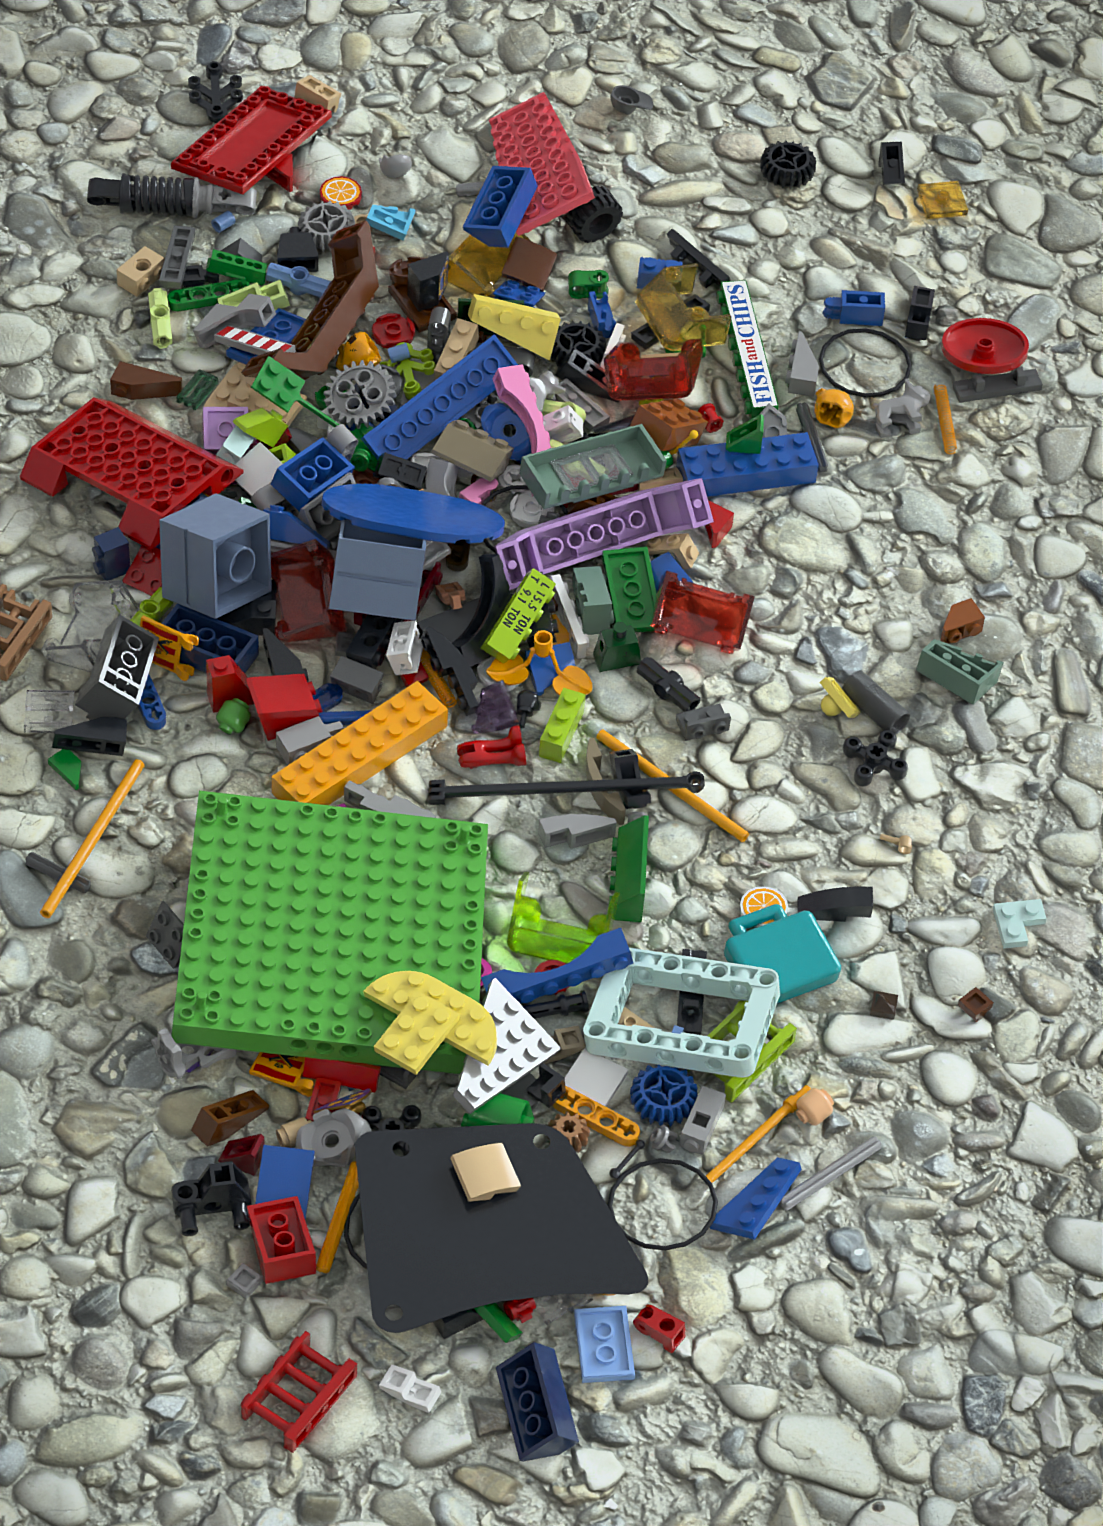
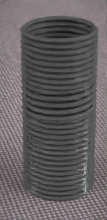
[842,670,910,734]

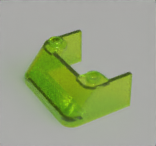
[507,872,620,964]

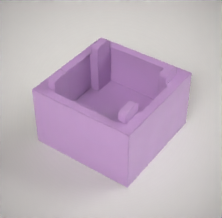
[202,407,249,458]

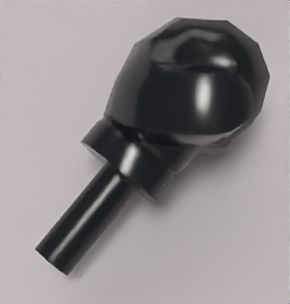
[516,690,542,728]

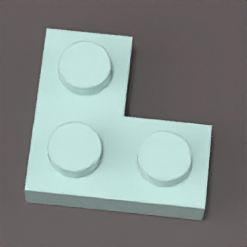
[993,899,1046,949]

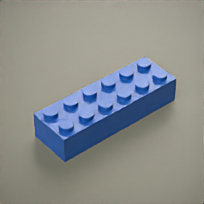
[676,432,819,497]

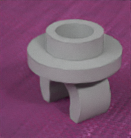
[650,1125,677,1153]

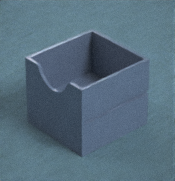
[159,493,271,619]
[329,519,426,621]

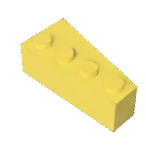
[468,294,561,361]

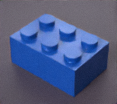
[270,437,354,512]

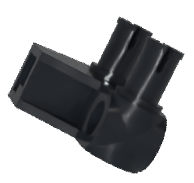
[171,1161,251,1236]

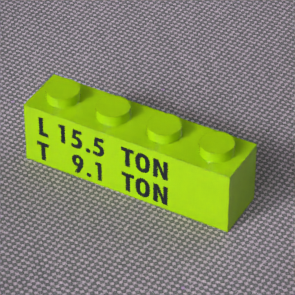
[481,568,556,664]

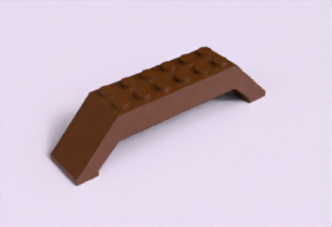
[241,220,379,380]

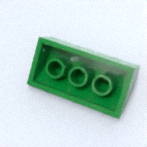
[608,815,649,922]

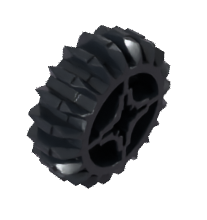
[760,140,816,189]
[551,320,606,367]

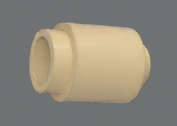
[276,1117,312,1148]

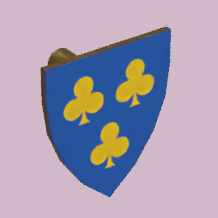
[314,1088,372,1114]

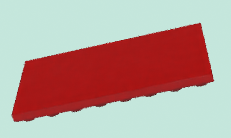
[171,86,332,195]

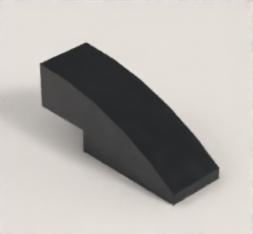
[905,286,935,341]
[797,886,873,922]

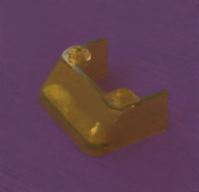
[636,263,732,351]

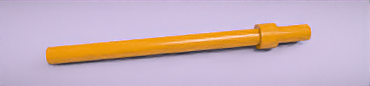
[706,1085,811,1183]

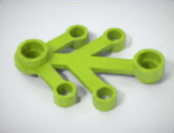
[379,342,436,400]

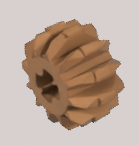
[546,1111,590,1153]

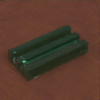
[176,369,218,411]

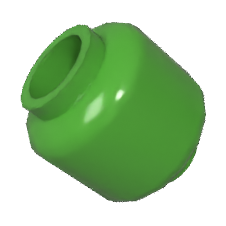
[216,698,251,735]

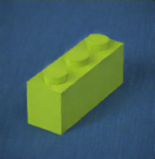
[539,688,586,763]

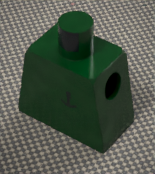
[593,622,641,672]

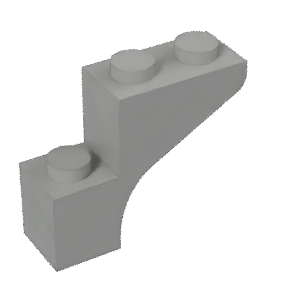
[193,294,276,348]

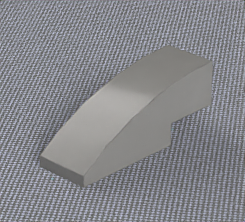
[538,814,617,849]

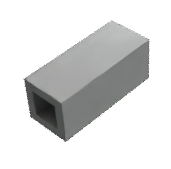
[679,1086,726,1155]

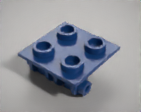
[493,280,546,308]

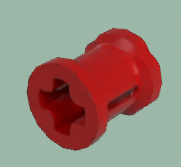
[697,403,724,433]

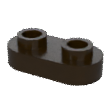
[446,539,470,572]

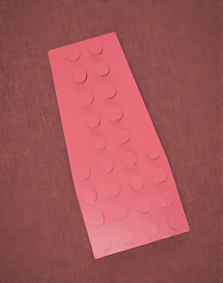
[489,92,595,236]

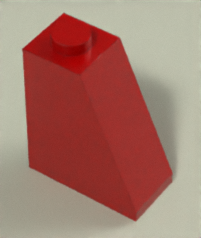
[206,655,254,713]

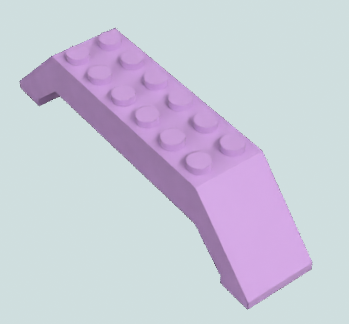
[494,478,714,590]

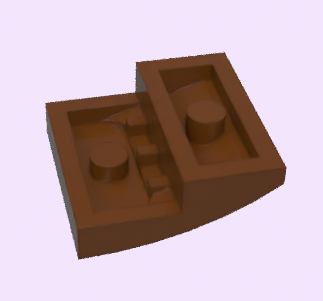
[502,236,557,292]

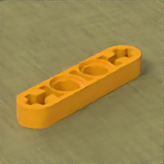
[552,1086,640,1147]

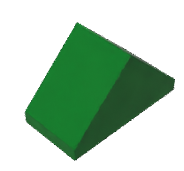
[726,414,764,454]

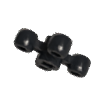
[843,730,908,787]
[362,1105,422,1156]

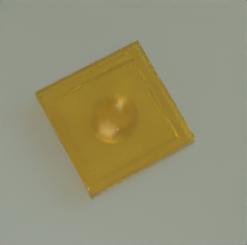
[917,181,968,219]

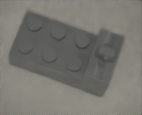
[75,615,159,720]

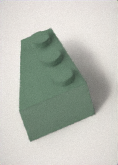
[572,566,614,635]
[916,639,1004,705]

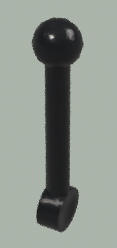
[609,1140,645,1178]

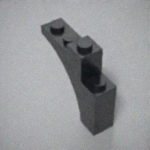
[452,554,513,667]

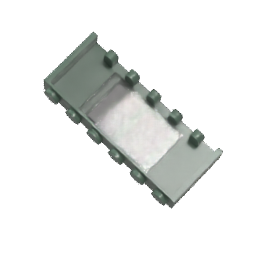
[519,424,667,509]

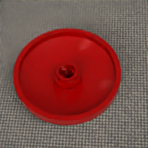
[941,318,1029,374]

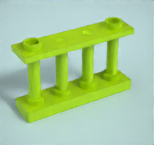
[687,1000,797,1103]

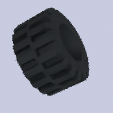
[564,185,623,243]

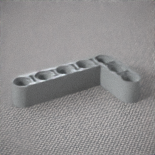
[251,424,358,511]

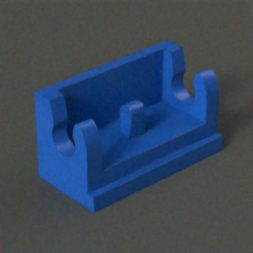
[588,291,617,338]

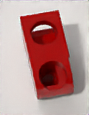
[633,1304,686,1353]

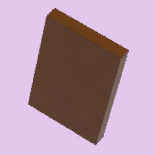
[388,283,457,333]

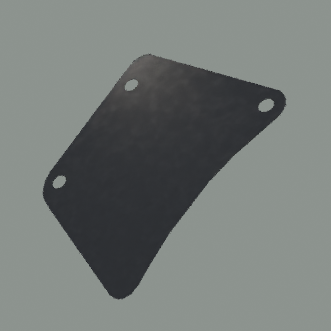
[355,1123,648,1333]

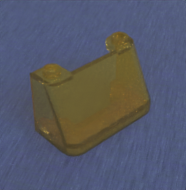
[448,233,531,297]

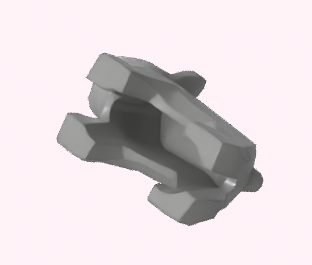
[507,370,566,413]
[873,378,930,438]

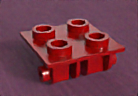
[122,545,162,596]

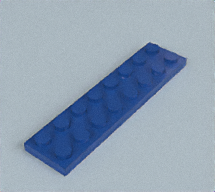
[361,334,518,460]

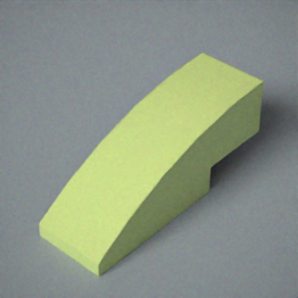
[217,280,290,310]

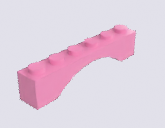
[493,364,551,497]

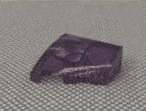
[471,680,520,734]

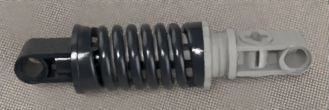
[87,173,257,218]

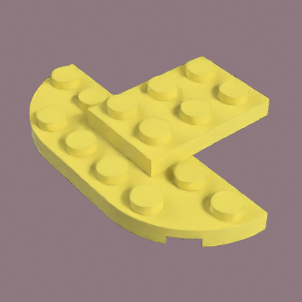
[363,971,497,1075]

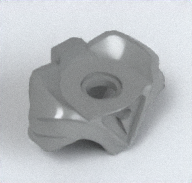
[295,1108,372,1167]

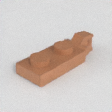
[435,582,466,610]

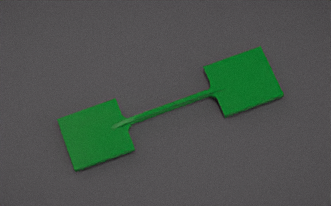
[250,356,378,472]

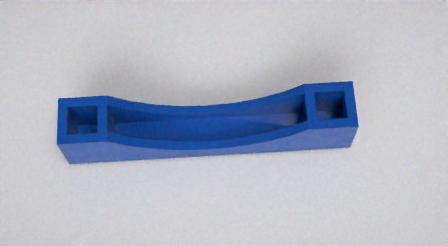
[481,928,634,1004]

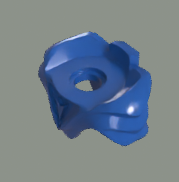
[481,403,531,464]

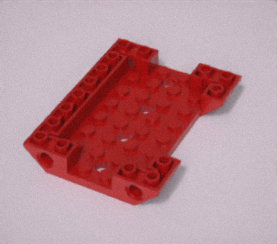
[20,397,244,550]

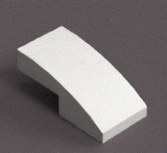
[379,1365,441,1413]

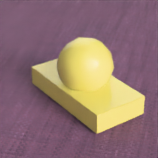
[819,677,861,718]

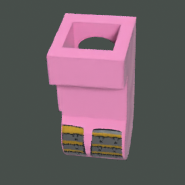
[459,477,498,505]

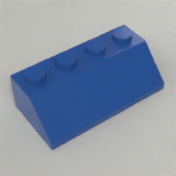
[462,166,538,248]

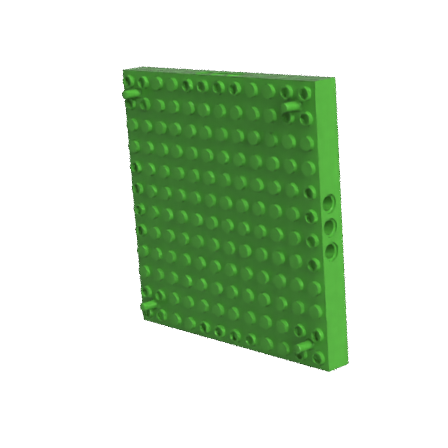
[171,790,488,1074]

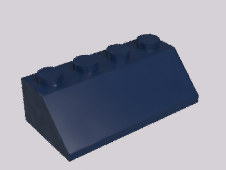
[496,1342,579,1462]

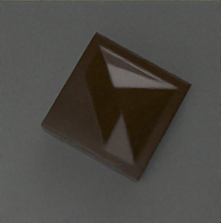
[870,991,898,1020]

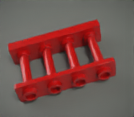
[240,1331,357,1453]

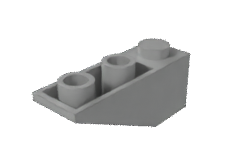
[785,331,819,397]

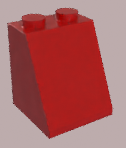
[246,674,323,741]

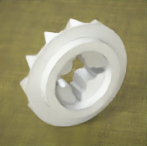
[498,465,526,495]

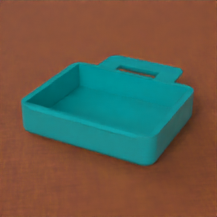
[724,904,842,1004]

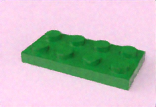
[602,547,663,633]

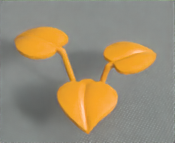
[486,614,592,695]

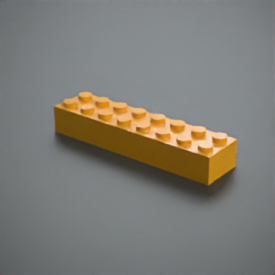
[271,681,448,805]

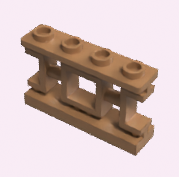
[0,584,52,681]

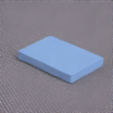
[574,1306,635,1383]

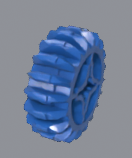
[630,1064,698,1127]

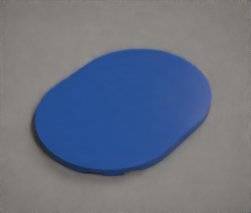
[322,484,505,544]

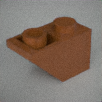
[940,598,985,644]

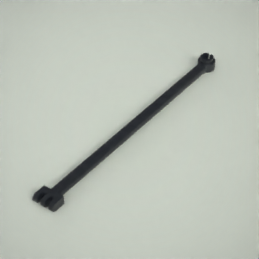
[428,771,705,805]

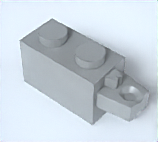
[276,716,344,765]

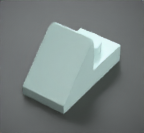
[216,425,255,465]

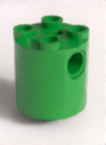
[461,1093,535,1127]

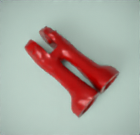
[457,725,526,769]

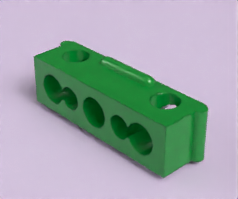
[206,249,267,286]

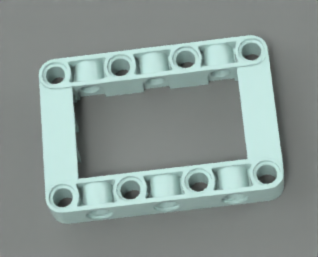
[583,948,780,1078]

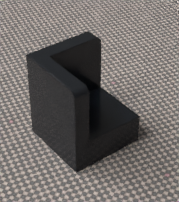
[527,1063,566,1108]

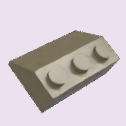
[431,420,514,482]

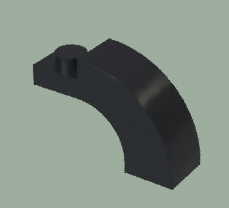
[609,749,651,809]

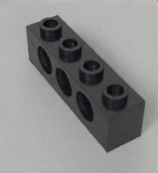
[346,614,405,670]

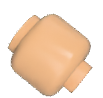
[796,1088,834,1126]

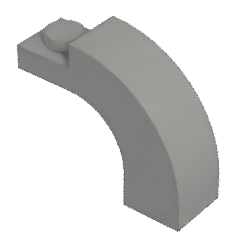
[426,458,460,498]

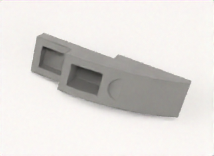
[344,780,436,818]

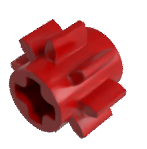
[503,1298,536,1323]

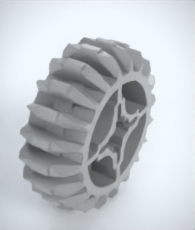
[298,200,355,252]

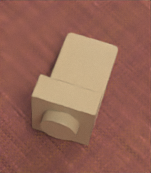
[645,533,699,569]

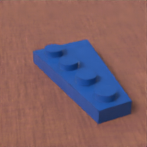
[710,1157,802,1240]

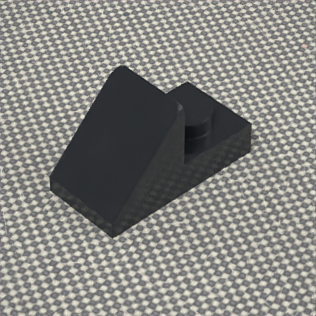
[878,141,905,185]

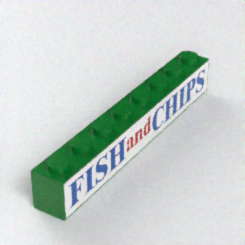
[716,280,779,420]

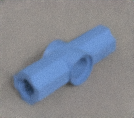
[266,263,331,298]

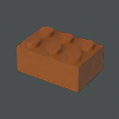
[630,398,708,451]

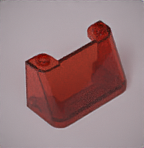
[603,339,703,401]
[271,539,347,643]
[651,571,755,654]

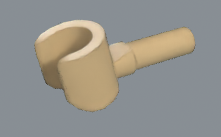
[880,834,912,854]

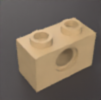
[117,246,165,297]

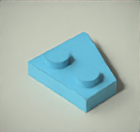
[366,205,416,241]

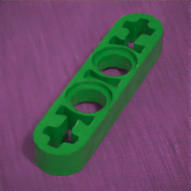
[168,279,250,312]

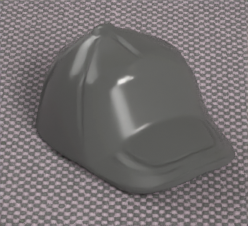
[610,85,653,115]

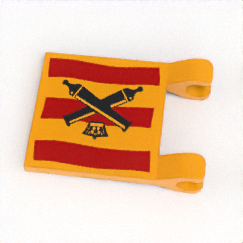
[140,615,199,681]
[249,1052,314,1097]

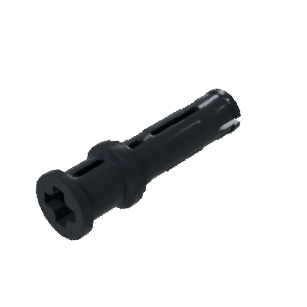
[522,990,589,1019]

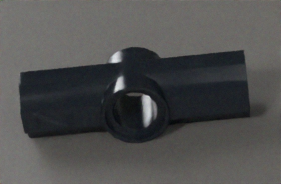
[637,657,700,712]

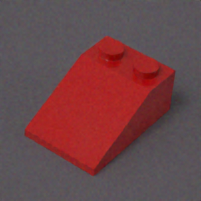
[247,1196,316,1284]

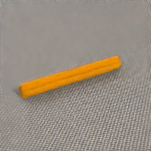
[316,1161,359,1274]

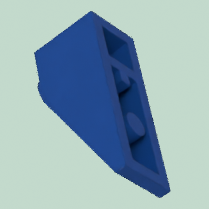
[263,505,331,549]

